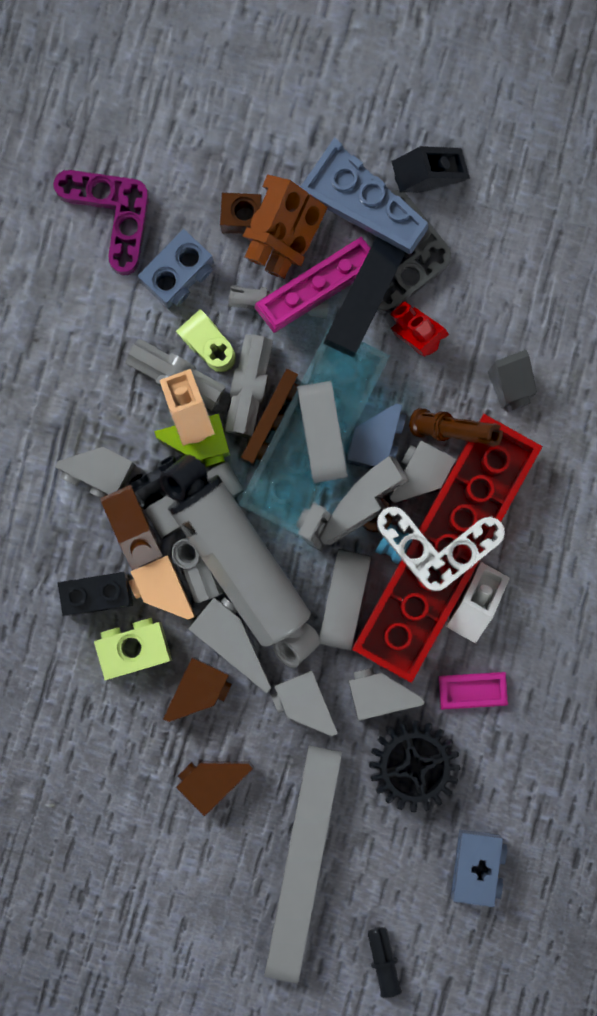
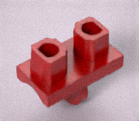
[390,302,449,357]

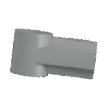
[172,537,224,603]

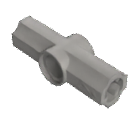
[225,334,273,438]
[125,339,226,412]

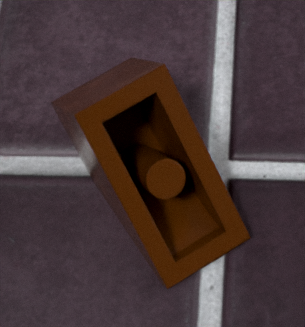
[100,485,163,570]
[163,657,232,722]
[176,761,254,817]

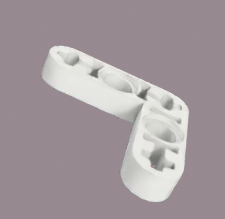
[377,507,505,591]

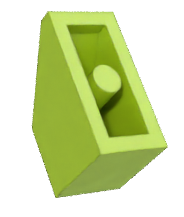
[154,414,231,467]

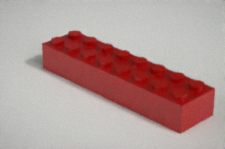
[351,414,543,683]

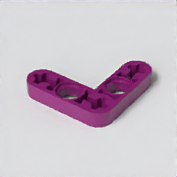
[53,170,149,275]

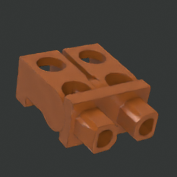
[243,174,328,279]

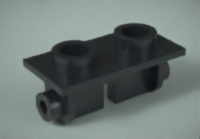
[128,455,183,510]

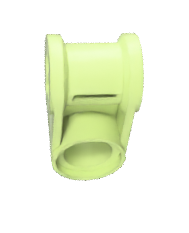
[176,309,236,372]

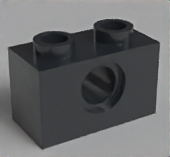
[57,572,133,616]

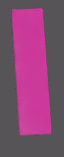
[255,237,371,333]

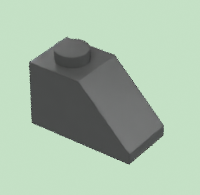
[488,349,537,410]

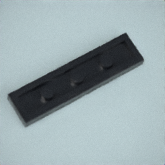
[323,237,406,358]

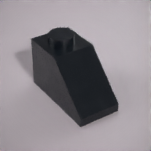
[391,146,470,193]

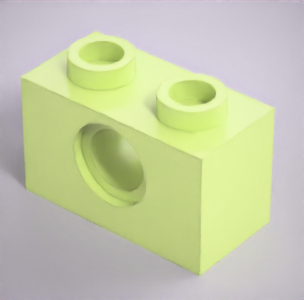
[94,618,172,680]

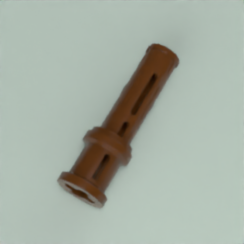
[409,408,503,446]

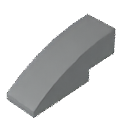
[320,456,409,545]

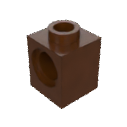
[220,193,262,234]

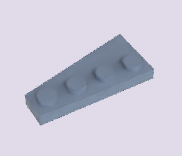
[301,137,429,255]

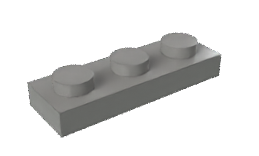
[297,503,331,552]

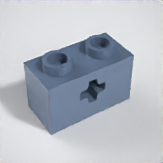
[451,829,507,907]

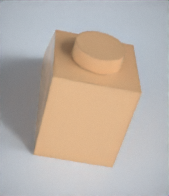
[159,369,215,446]
[128,555,196,620]

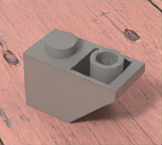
[388,441,456,505]
[55,447,136,498]

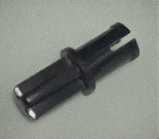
[368,927,402,998]

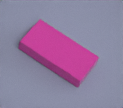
[438,672,508,710]

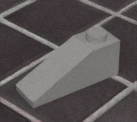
[188,597,271,693]

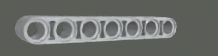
[264,745,342,984]

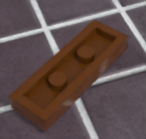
[241,368,301,467]

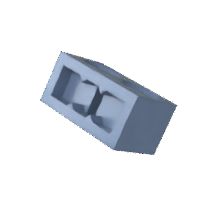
[138,229,214,309]

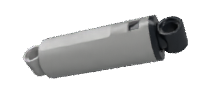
[159,455,320,668]

